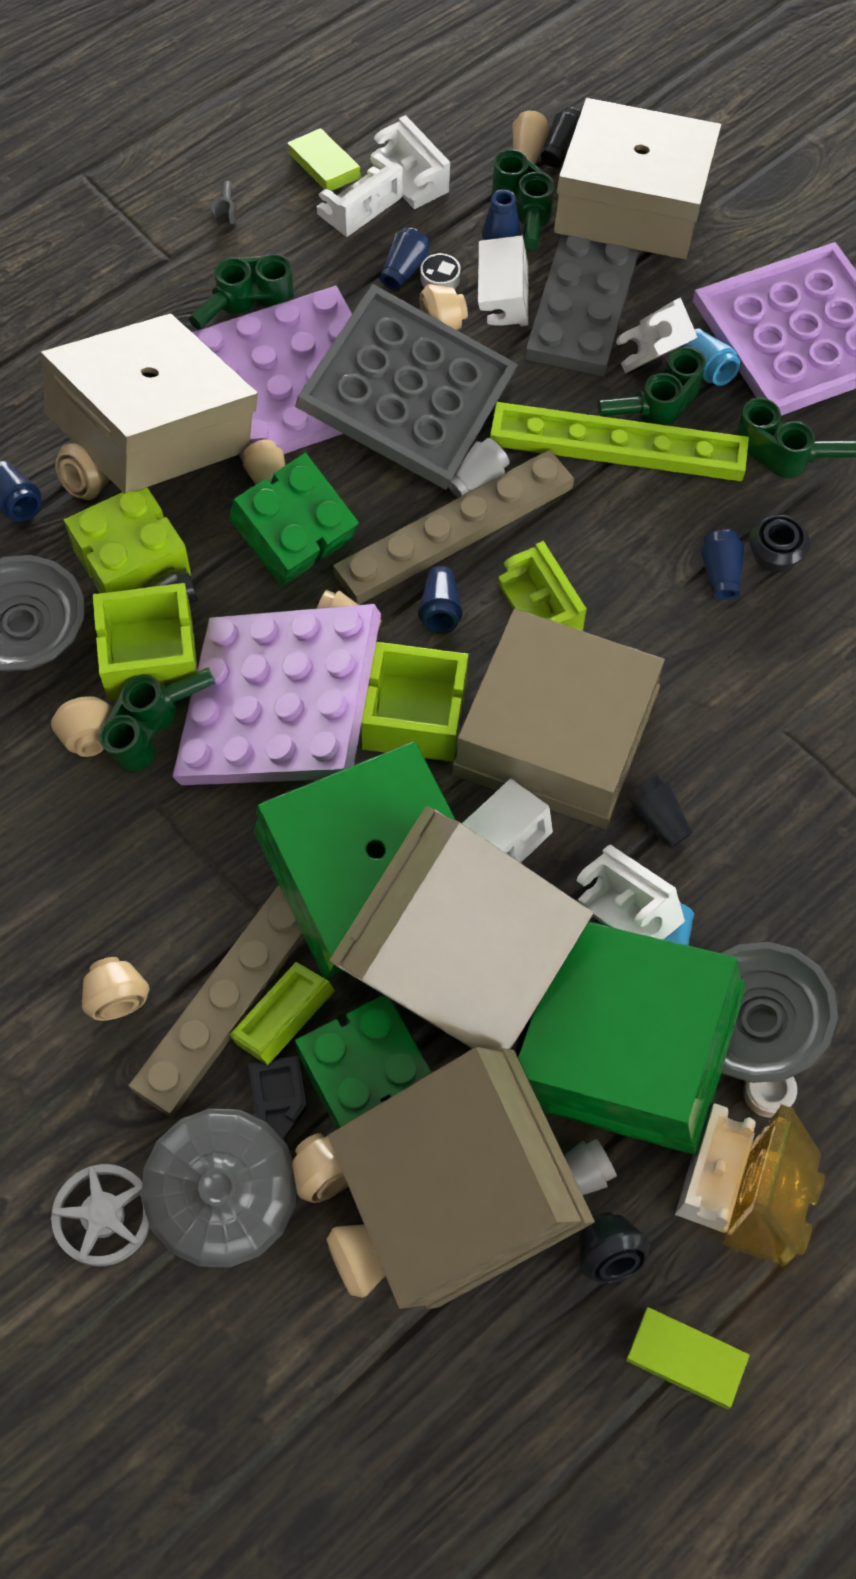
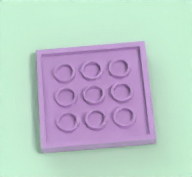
[693,242,856,415]
[192,285,352,462]
[172,604,381,785]

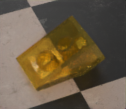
[723,1104,825,1266]

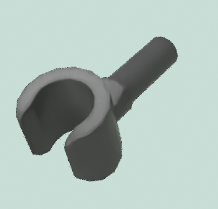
[210,181,236,224]

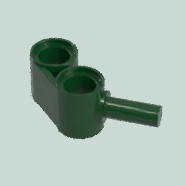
[492,149,554,250]
[189,254,294,330]
[598,347,705,426]
[736,398,856,479]
[99,667,216,773]

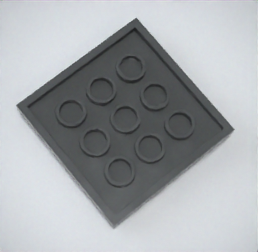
[295,284,518,490]

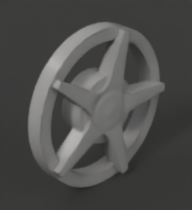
[51,1164,150,1266]

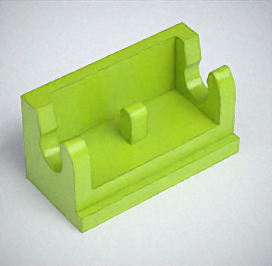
[498,541,586,631]

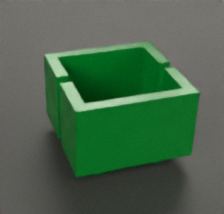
[229,452,359,587]
[295,995,431,1130]

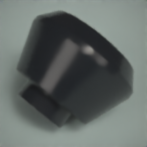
[749,515,810,572]
[579,1212,650,1284]

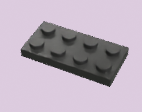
[525,234,639,377]

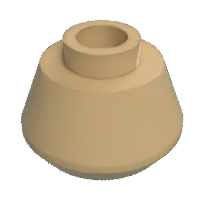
[420,284,468,330]
[56,443,110,500]
[51,697,113,757]
[82,957,150,1021]
[292,1133,348,1203]
[326,1224,386,1298]

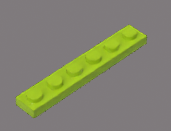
[490,402,749,481]

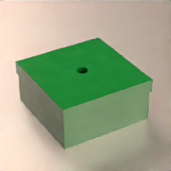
[254,741,455,979]
[518,922,745,1156]

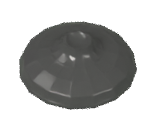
[0,555,84,672]
[721,942,838,1083]
[141,1109,297,1267]

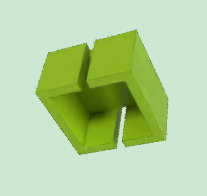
[64,487,191,593]
[93,583,198,701]
[361,642,468,762]

